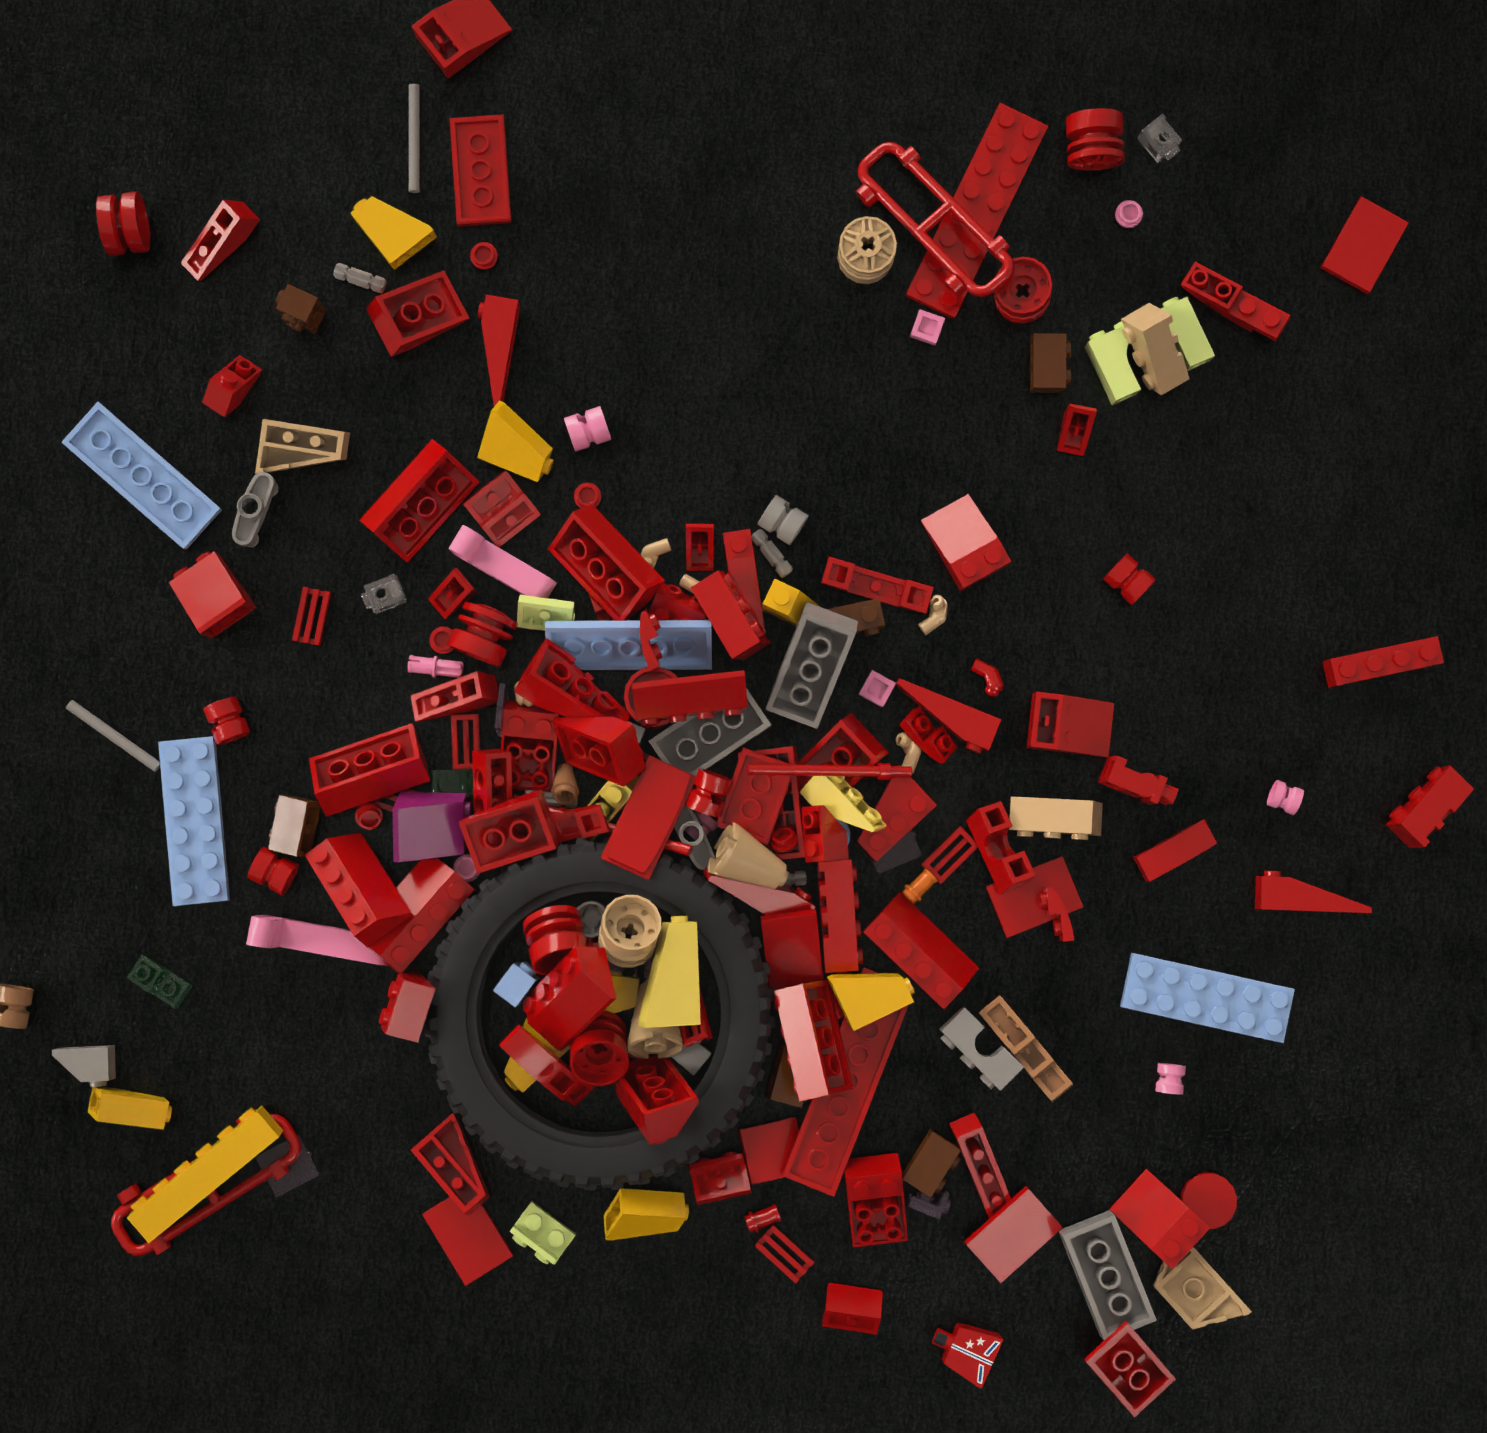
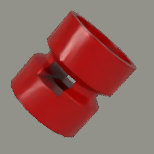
[1103,553,1156,605]
[203,696,251,745]
[685,768,732,817]
[247,847,299,895]

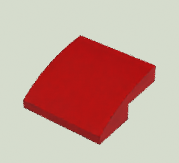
[463,470,541,547]
[738,1117,799,1184]

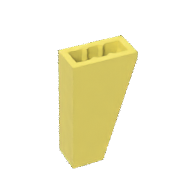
[638,916,701,1028]

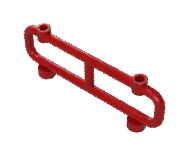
[856,142,1014,298]
[111,1109,301,1256]

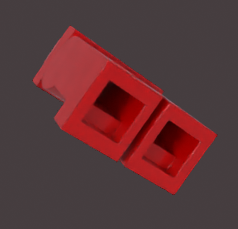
[1098,756,1179,805]

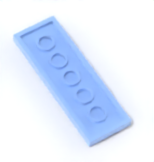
[62,402,222,550]
[545,620,712,670]
[158,736,230,906]
[1120,953,1295,1043]

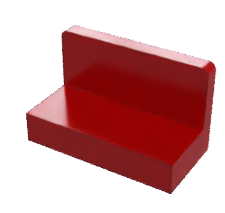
[822,1283,883,1335]

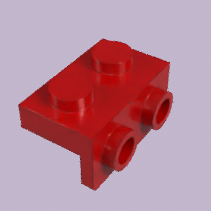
[648,583,707,620]
[688,1152,751,1205]

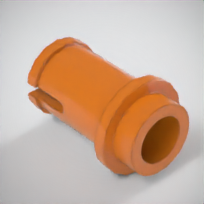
[902,869,937,904]

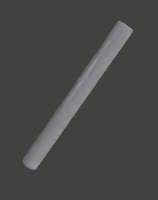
[409,84,420,193]
[66,700,160,772]

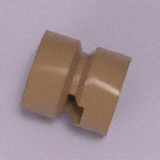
[0,984,34,1029]

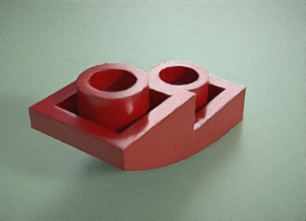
[640,610,663,671]
[899,707,957,764]
[1039,886,1074,942]

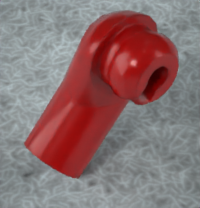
[971,659,1003,697]

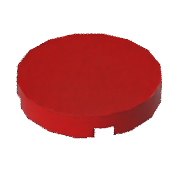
[1181,1172,1237,1229]

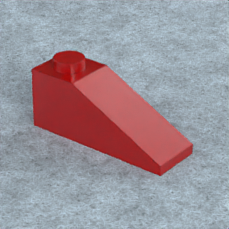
[181,200,260,281]
[411,671,501,722]

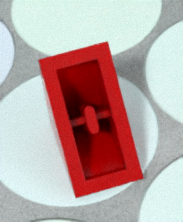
[1057,404,1097,456]
[686,524,714,571]
[428,568,478,620]

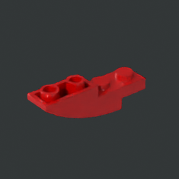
[1181,262,1290,341]
[499,1025,594,1107]

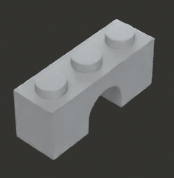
[939,1006,1024,1091]

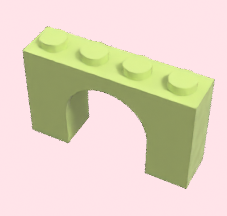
[1085,297,1215,405]

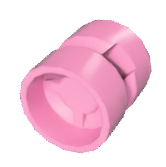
[564,406,611,452]

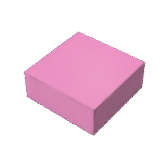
[910,309,945,345]
[858,670,896,707]

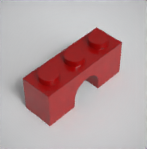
[966,801,1036,895]

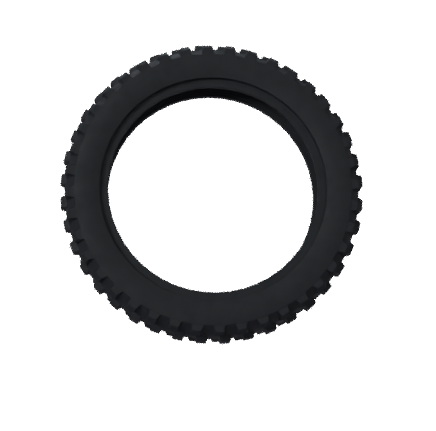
[424,837,775,1190]

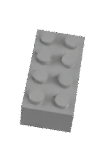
[766,602,858,729]
[649,688,771,776]
[1059,1210,1157,1340]

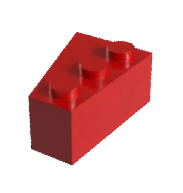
[691,570,771,660]
[856,765,937,862]
[1386,766,1474,848]
[411,1112,490,1216]

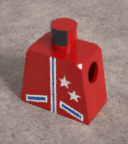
[932,1323,1003,1389]

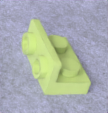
[517,595,575,631]
[510,1201,576,1265]

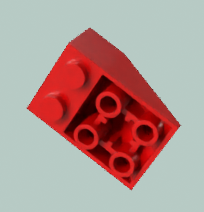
[412,0,512,79]
[1026,692,1114,758]
[501,700,561,792]
[844,1153,908,1247]

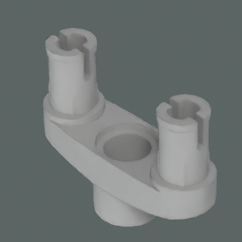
[232,472,279,547]
[674,803,715,870]

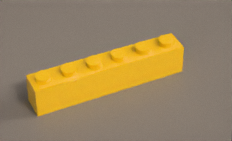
[127,1105,283,1243]

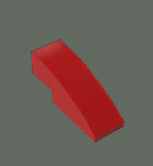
[1133,819,1217,882]

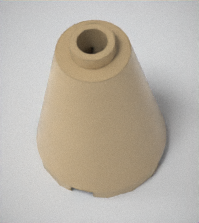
[707,823,789,889]
[627,978,683,1059]

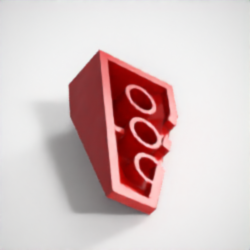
[514,638,630,721]

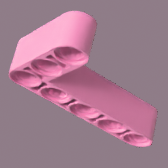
[246,915,388,966]

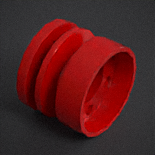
[1066,108,1125,171]
[994,257,1052,324]
[447,602,518,667]
[523,905,588,975]
[570,1011,629,1086]

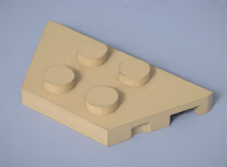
[1153,1247,1252,1329]

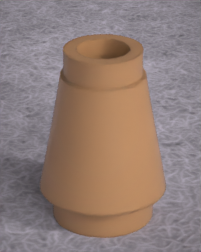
[551,764,579,805]

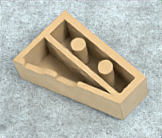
[1121,303,1189,395]
[255,419,350,474]
[1009,797,1103,840]

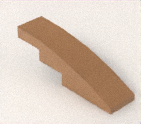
[979,995,1073,1102]

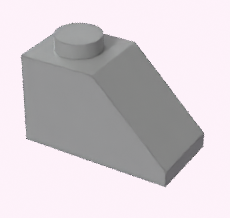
[52,1045,116,1087]

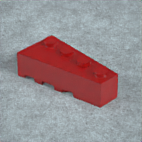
[816,860,863,973]

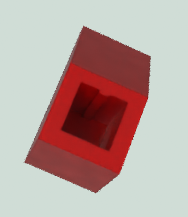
[202,355,262,417]
[801,805,849,863]

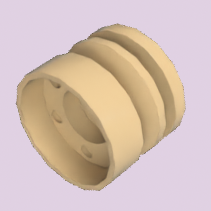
[837,216,897,284]
[598,895,661,968]

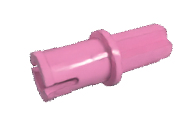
[408,655,464,678]

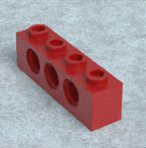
[472,749,512,814]

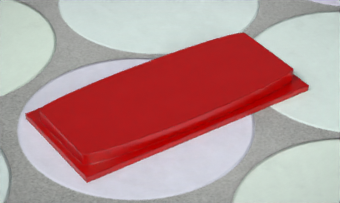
[600,756,696,880]

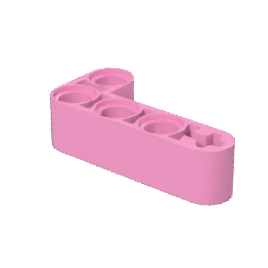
[448,525,557,598]

